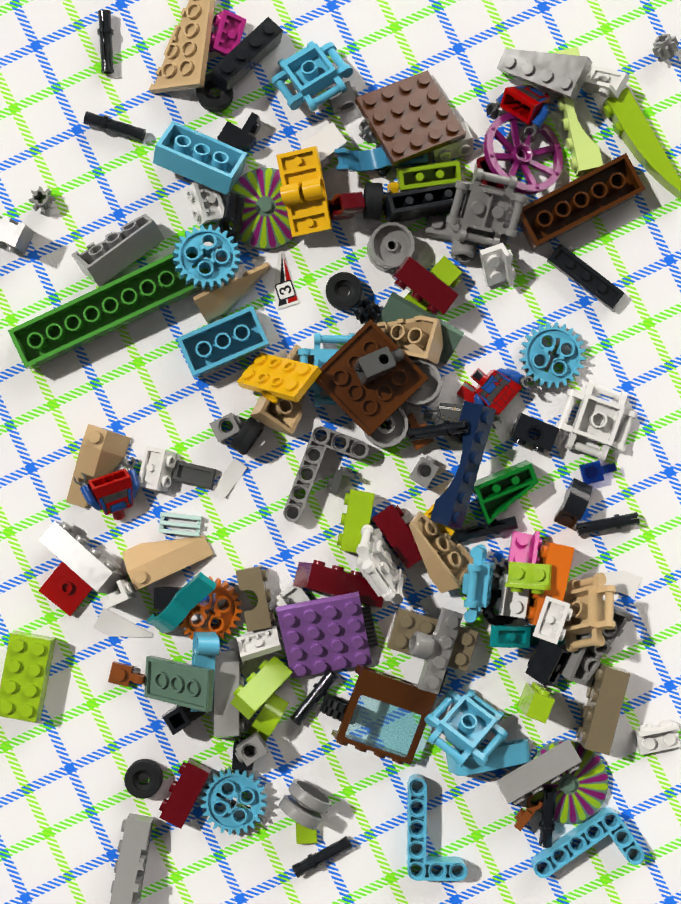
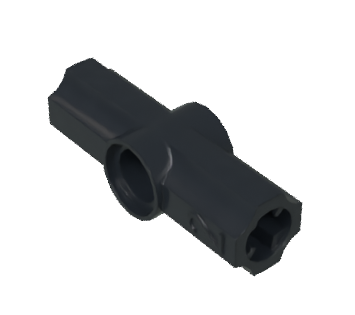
[218,192,246,249]

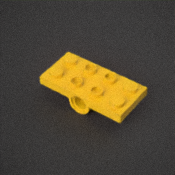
[276,146,333,237]
[237,353,321,403]

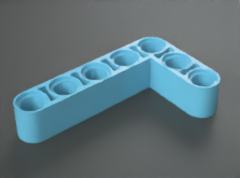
[406,774,468,881]
[531,807,644,878]

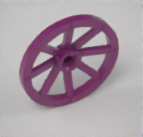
[483,112,563,194]

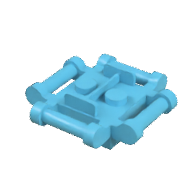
[271,41,353,112]
[298,333,355,407]
[462,544,494,623]
[424,689,509,767]

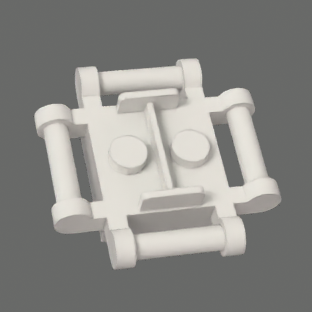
[555,379,638,462]
[356,524,407,604]

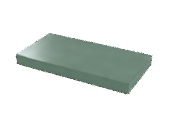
[376,292,464,365]
[144,655,214,713]

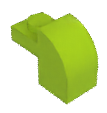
[247,694,289,742]

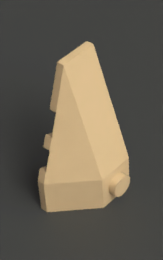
[193,262,270,324]
[363,315,444,365]
[250,344,312,435]
[66,424,131,508]
[409,511,474,593]
[122,536,213,590]

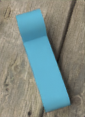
[190,632,220,712]
[446,739,531,776]

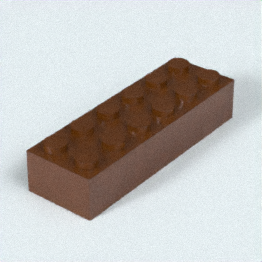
[518,153,645,251]

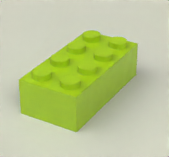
[0,631,56,723]

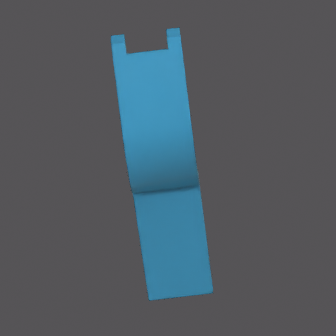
[334,147,428,172]

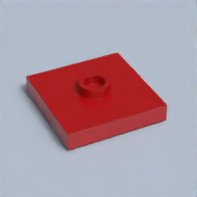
[38,561,93,616]

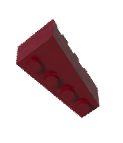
[293,560,384,608]

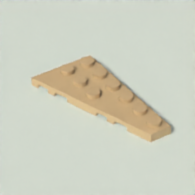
[149,0,215,94]

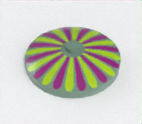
[229,168,296,250]
[527,739,608,824]

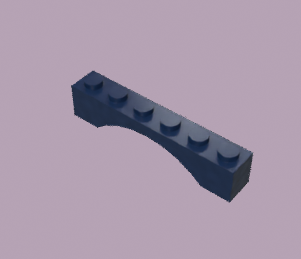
[430,401,496,529]

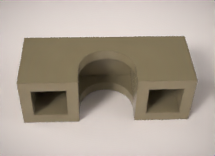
[236,565,276,632]

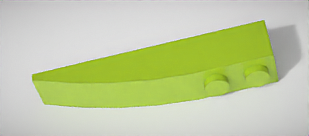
[603,87,681,200]

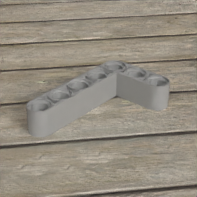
[283,426,369,522]

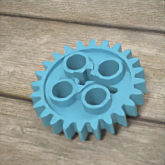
[173,225,241,291]
[519,322,586,389]
[200,766,267,835]

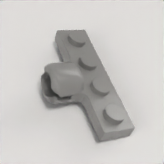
[425,215,507,263]
[408,607,464,694]

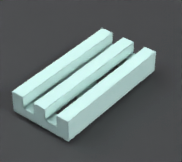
[158,512,202,537]

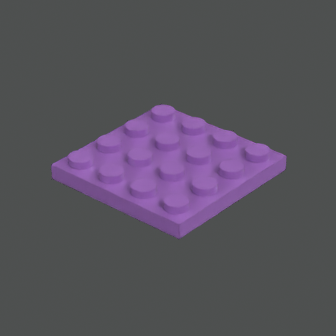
[276,591,372,679]

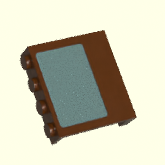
[331,664,437,765]

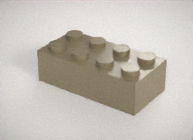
[387,606,479,672]
[575,662,630,755]

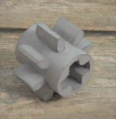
[652,34,679,60]
[358,119,378,143]
[28,186,56,213]
[492,557,508,581]

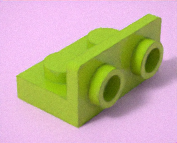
[505,562,552,594]

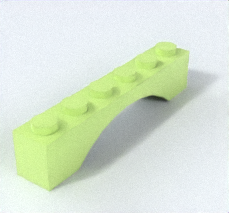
[554,47,603,176]

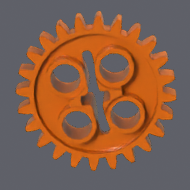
[178,576,242,640]

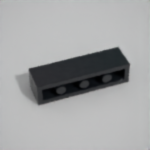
[211,17,283,94]
[383,182,467,222]

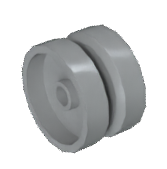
[367,222,415,271]
[406,359,442,407]
[363,408,408,448]
[279,779,332,830]

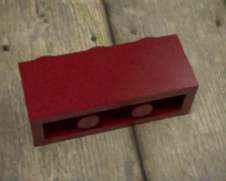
[392,257,459,315]
[372,504,422,569]
[159,758,211,829]

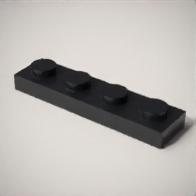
[547,244,625,310]

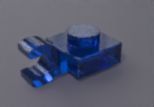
[579,460,617,484]

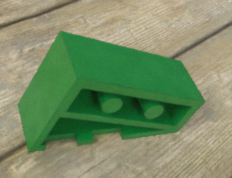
[473,460,538,525]

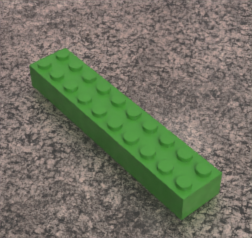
[8,253,209,370]

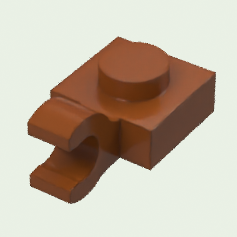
[407,413,434,450]
[108,661,145,687]
[514,793,543,831]

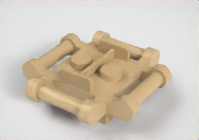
[563,573,616,652]

